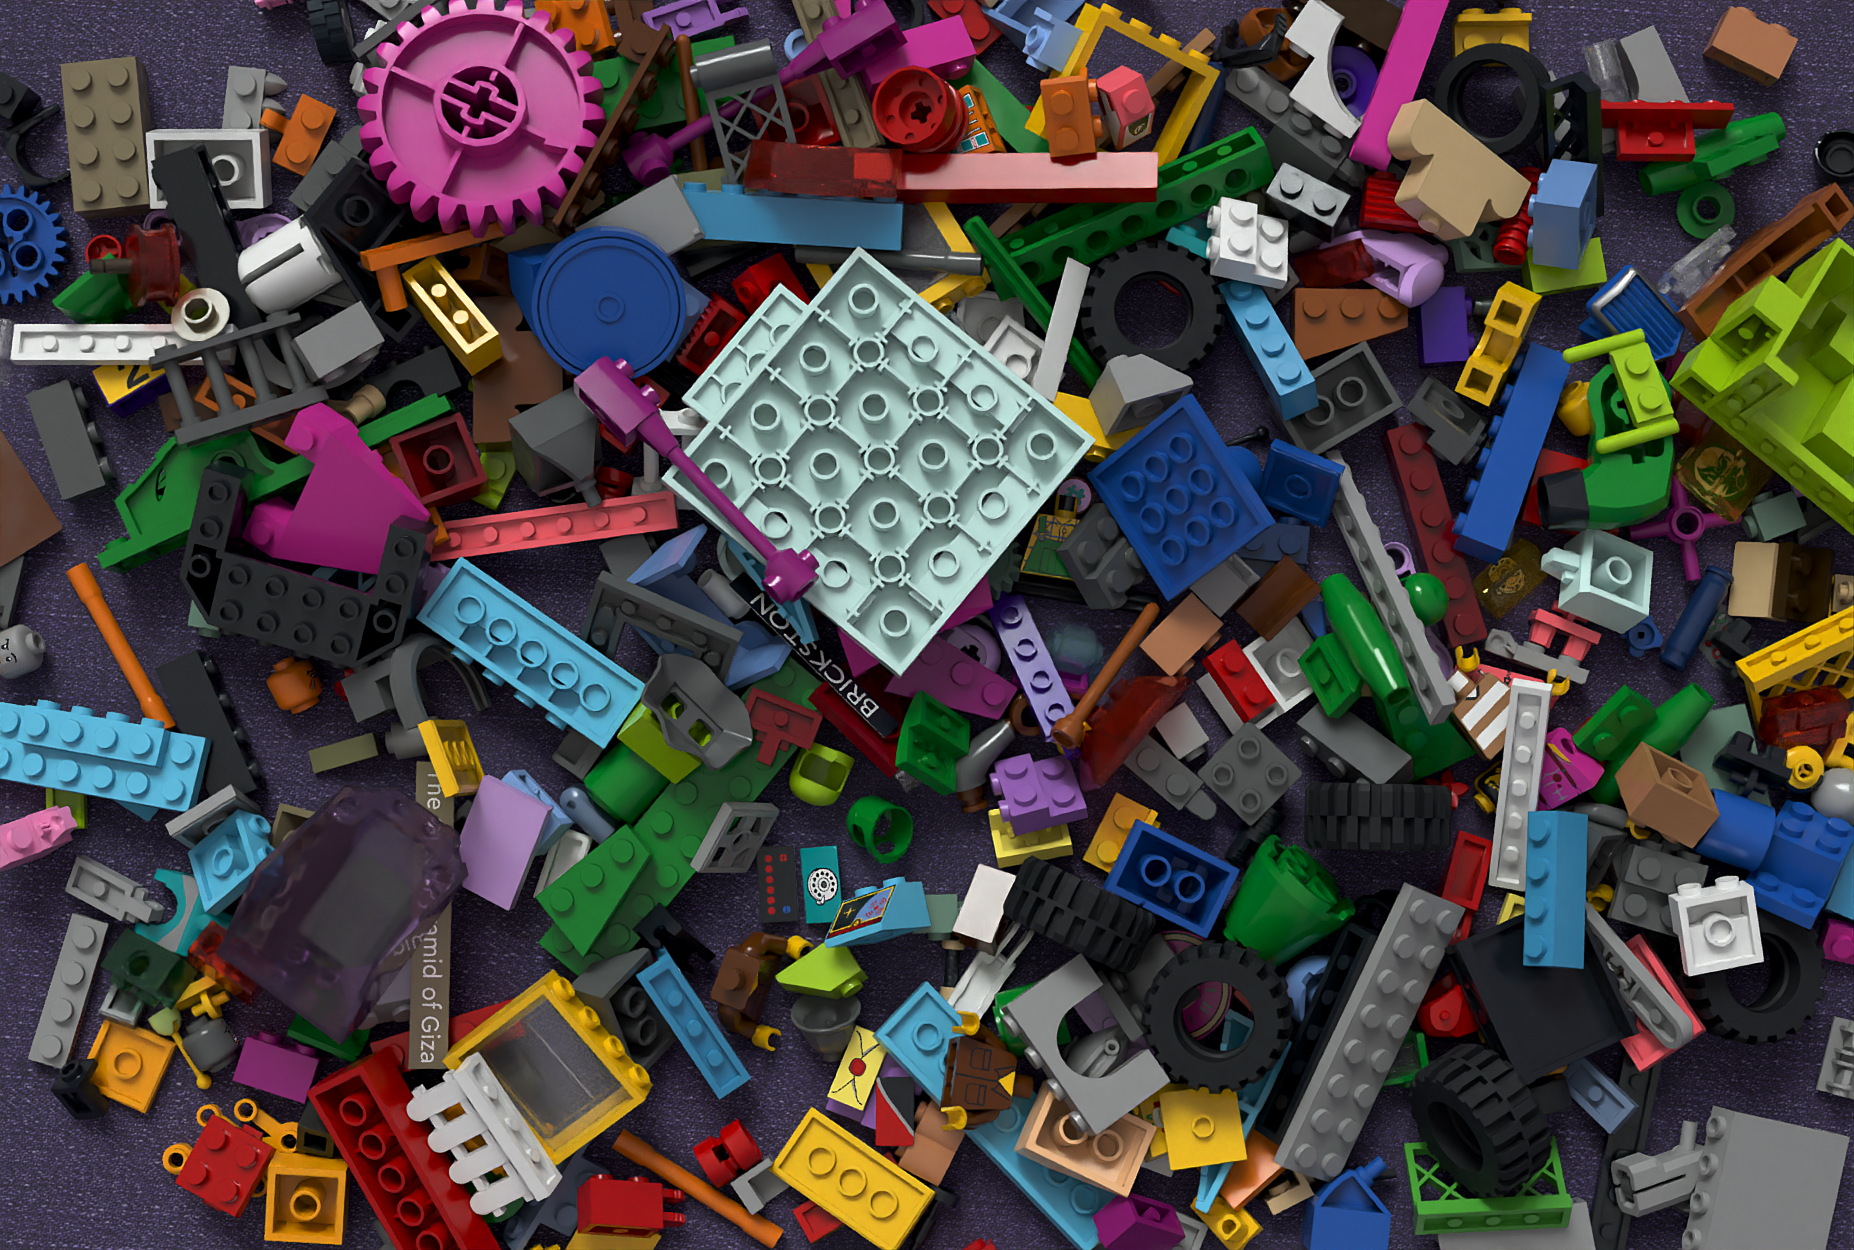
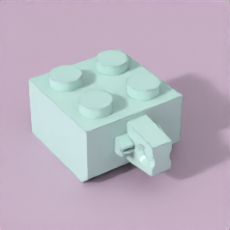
[1541,529,1653,634]

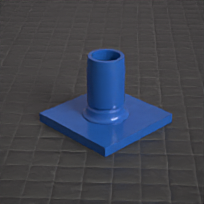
[1087,393,1276,601]

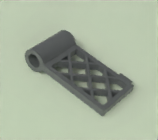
[689,37,809,193]

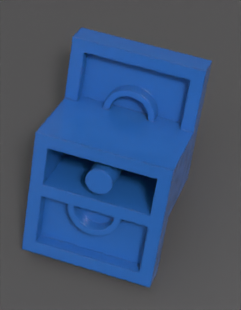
[1745,799,1854,930]

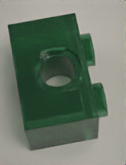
[100,928,198,1010]

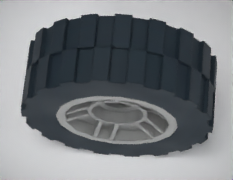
[307,0,357,68]

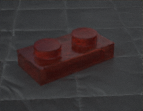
[1293,238,1376,289]

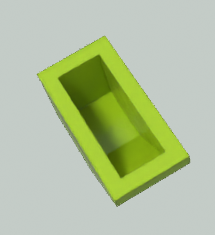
[775,942,868,999]

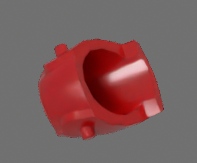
[1416,967,1479,1038]

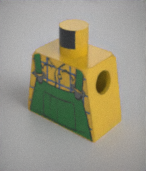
[1020,495,1080,581]

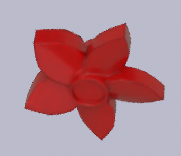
[1424,770,1470,811]

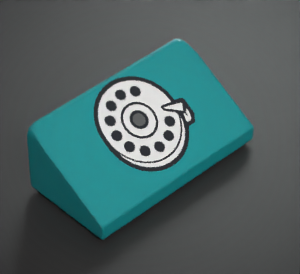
[800,845,843,924]

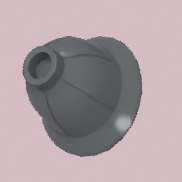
[791,994,861,1062]

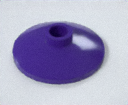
[1314,46,1378,118]

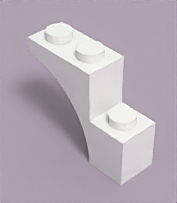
[1285,0,1361,139]

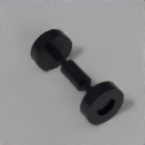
[909,1181,961,1250]

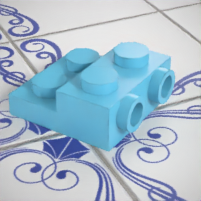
[188,809,280,916]

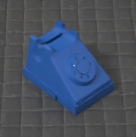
[1103,819,1240,939]

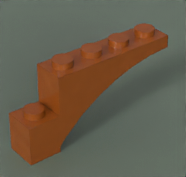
[1676,182,1854,343]

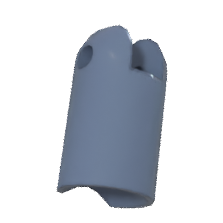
[560,783,625,845]

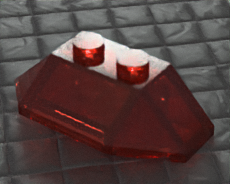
[1078,676,1193,793]

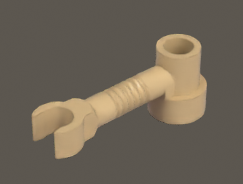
[327,384,386,427]

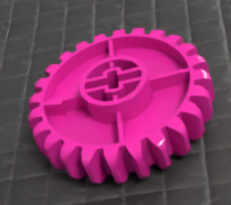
[357,0,607,238]

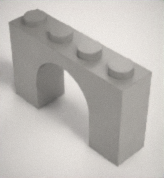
[1511,25,1690,164]
[1000,953,1171,1136]

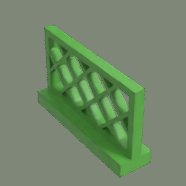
[1403,1136,1572,1235]

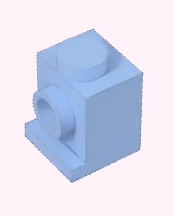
[1022,7,1083,73]

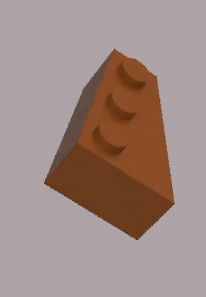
[1290,288,1408,363]

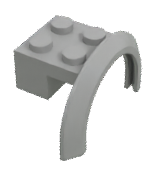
[254,301,385,390]

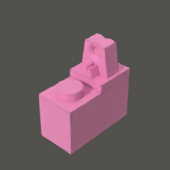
[0,805,77,872]

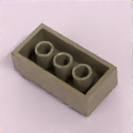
[60,56,160,220]

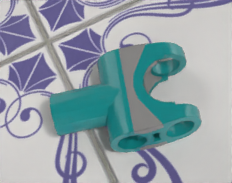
[134,868,247,959]

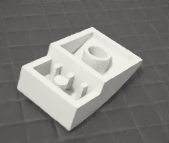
[1196,616,1314,735]

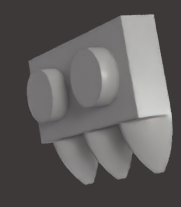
[222,66,288,144]

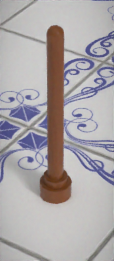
[675,34,708,172]
[1050,602,1160,749]

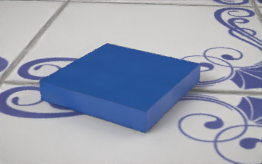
[1258,438,1345,529]

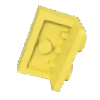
[988,808,1073,868]

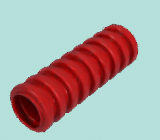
[1492,166,1545,265]

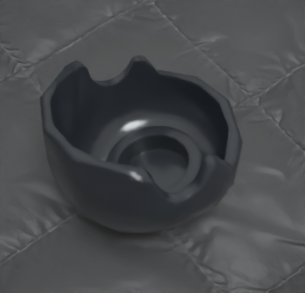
[1812,128,1854,185]

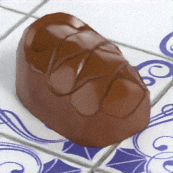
[1239,7,1313,82]

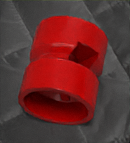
[692,1118,764,1189]

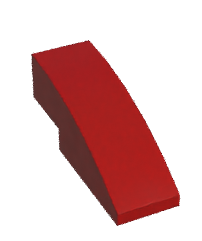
[1436,830,1493,947]

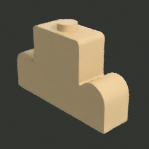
[1387,99,1531,241]

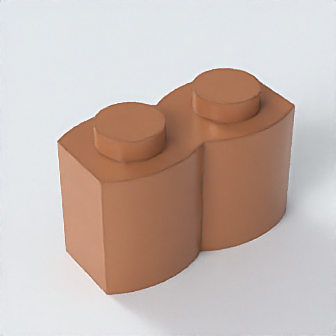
[894,1098,966,1187]

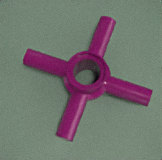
[1627,468,1742,581]

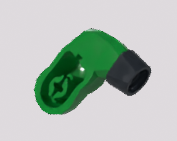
[1537,364,1675,531]

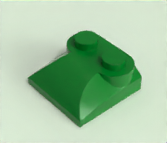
[52,252,148,324]

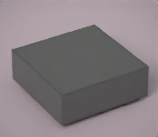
[98,979,151,1030]

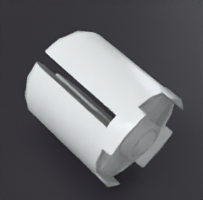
[238,214,343,315]

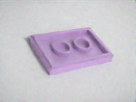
[452,774,553,911]

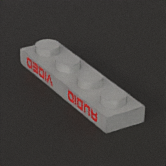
[28,913,112,1069]

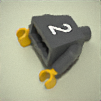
[1550,801,1651,912]

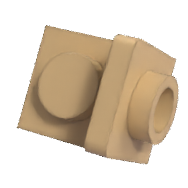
[1262,1170,1315,1216]

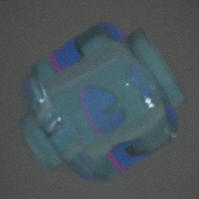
[1045,623,1103,676]

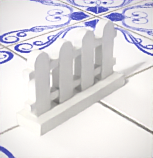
[406,1052,562,1217]

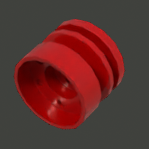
[872,65,969,154]

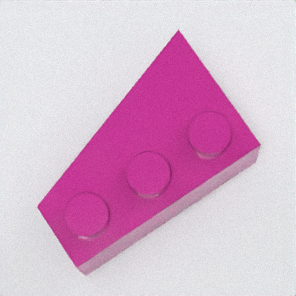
[860,15,977,104]

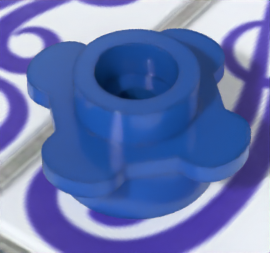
[1619,615,1663,657]

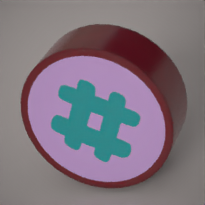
[1055,477,1093,515]

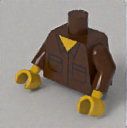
[710,932,814,1051]
[939,1010,1033,1131]

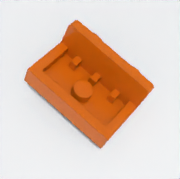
[1040,67,1103,157]

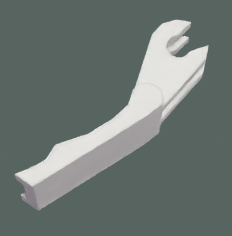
[946,921,1035,1019]

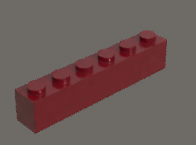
[1380,422,1488,649]

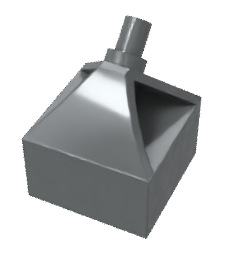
[508,386,604,508]

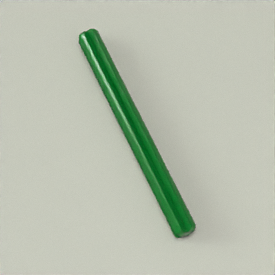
[963,216,1103,391]

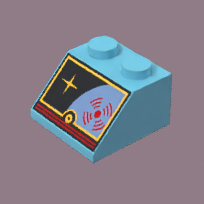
[825,877,931,948]

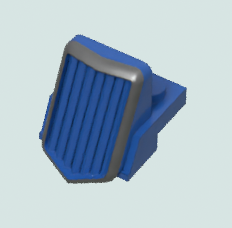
[1578,264,1686,364]

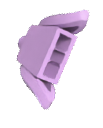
[1319,229,1448,308]

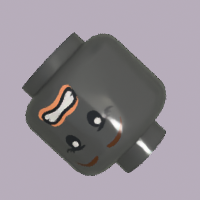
[182,1015,239,1073]

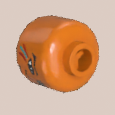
[266,655,323,714]

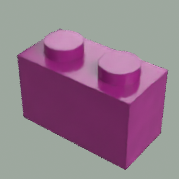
[232,1030,326,1104]
[1092,1192,1186,1250]

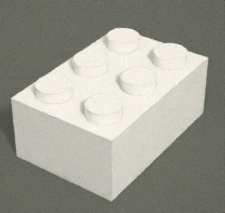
[146,129,272,209]

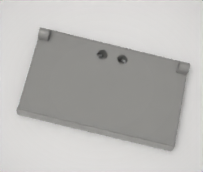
[575,174,706,256]

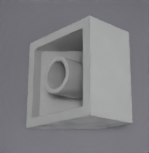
[1088,354,1194,437]

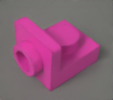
[1818,918,1854,965]

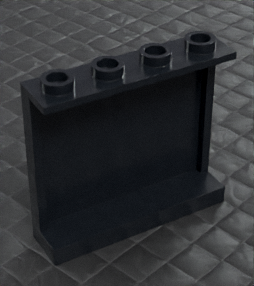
[1444,909,1639,1084]

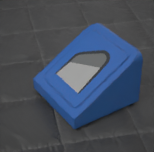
[1298,601,1326,641]

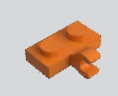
[259,93,337,178]

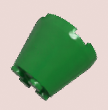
[1222,835,1356,967]

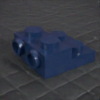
[1235,517,1310,585]

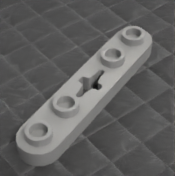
[1585,900,1693,1049]

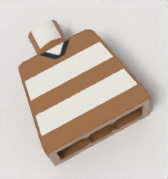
[1446,668,1511,761]

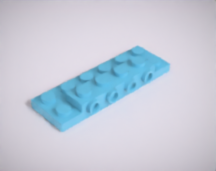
[416,556,646,750]
[0,699,212,813]

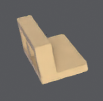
[1728,542,1787,622]

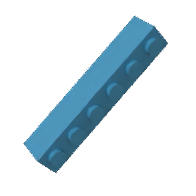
[681,182,905,251]

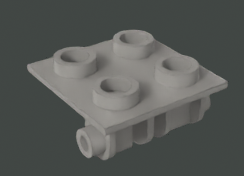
[1816,1016,1854,1099]

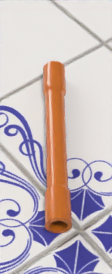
[66,563,177,731]
[612,1129,784,1249]

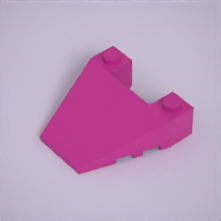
[241,402,431,575]

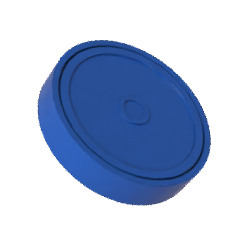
[531,226,686,380]

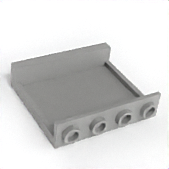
[1682,1105,1850,1250]

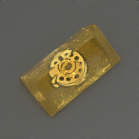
[1472,538,1550,620]

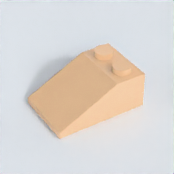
[1013,1079,1157,1198]

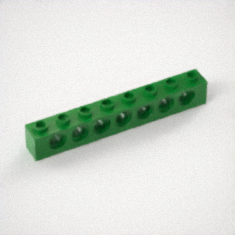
[977,125,1275,302]

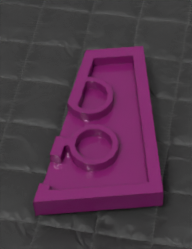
[882,635,1018,720]

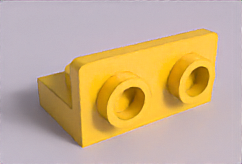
[1452,8,1532,67]
[1082,792,1160,873]

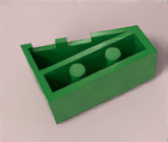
[1369,676,1476,784]
[535,824,654,957]

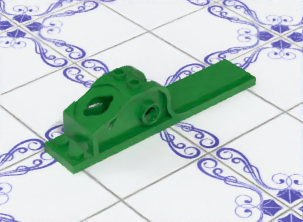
[97,393,459,574]

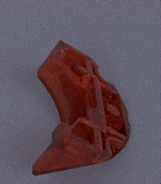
[744,139,903,198]

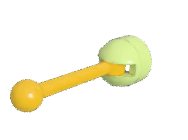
[148,1006,212,1089]

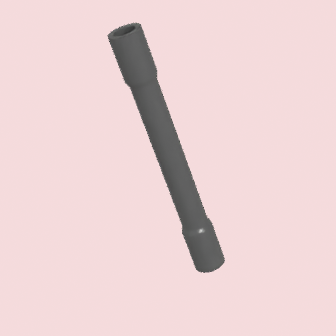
[795,244,985,276]

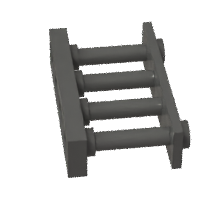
[149,310,329,451]

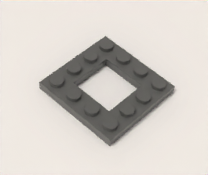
[579,570,744,685]

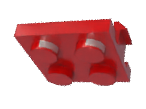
[175,1114,277,1218]

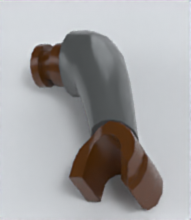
[954,690,1041,813]

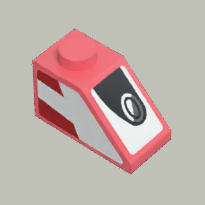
[1096,65,1155,151]

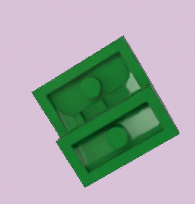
[895,690,970,796]

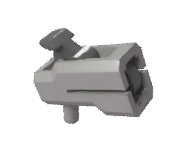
[1611,1120,1704,1217]

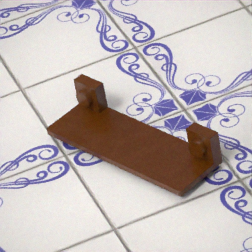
[540,19,677,239]

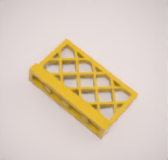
[1735,605,1854,740]

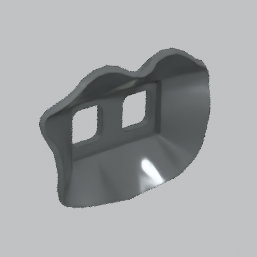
[641,653,753,771]

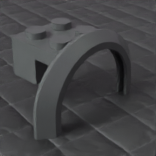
[340,632,493,731]

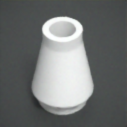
[697,569,751,619]

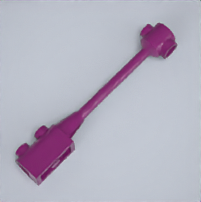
[621,0,908,188]
[574,356,820,605]

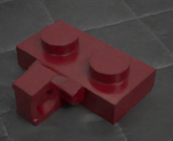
[745,687,824,767]

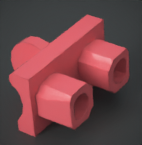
[1528,599,1602,662]

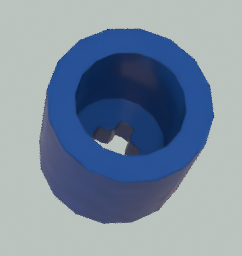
[1691,788,1776,872]

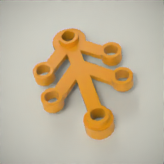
[162,1098,306,1197]

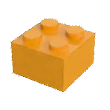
[264,1152,351,1245]

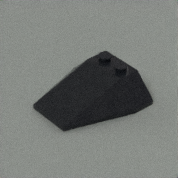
[303,157,482,344]

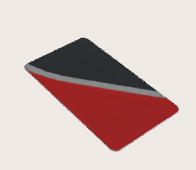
[875,1077,914,1146]

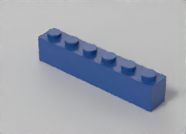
[1451,342,1571,565]

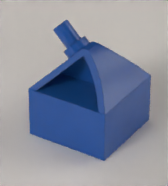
[1300,1156,1392,1250]

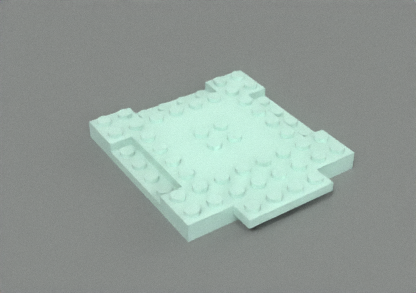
[661,246,1096,679]

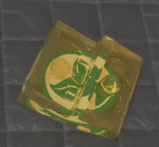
[1672,421,1775,523]

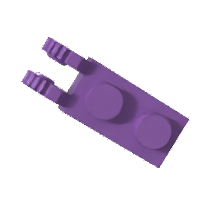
[641,0,750,45]

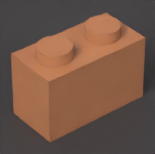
[1703,6,1798,87]
[1136,592,1224,679]

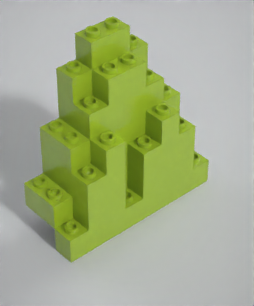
[1669,237,1854,536]

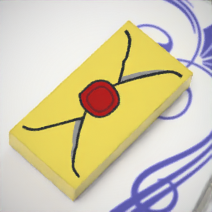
[828,1025,887,1111]

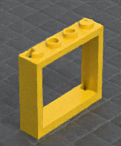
[1024,3,1220,167]

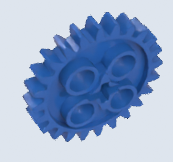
[0,184,71,307]

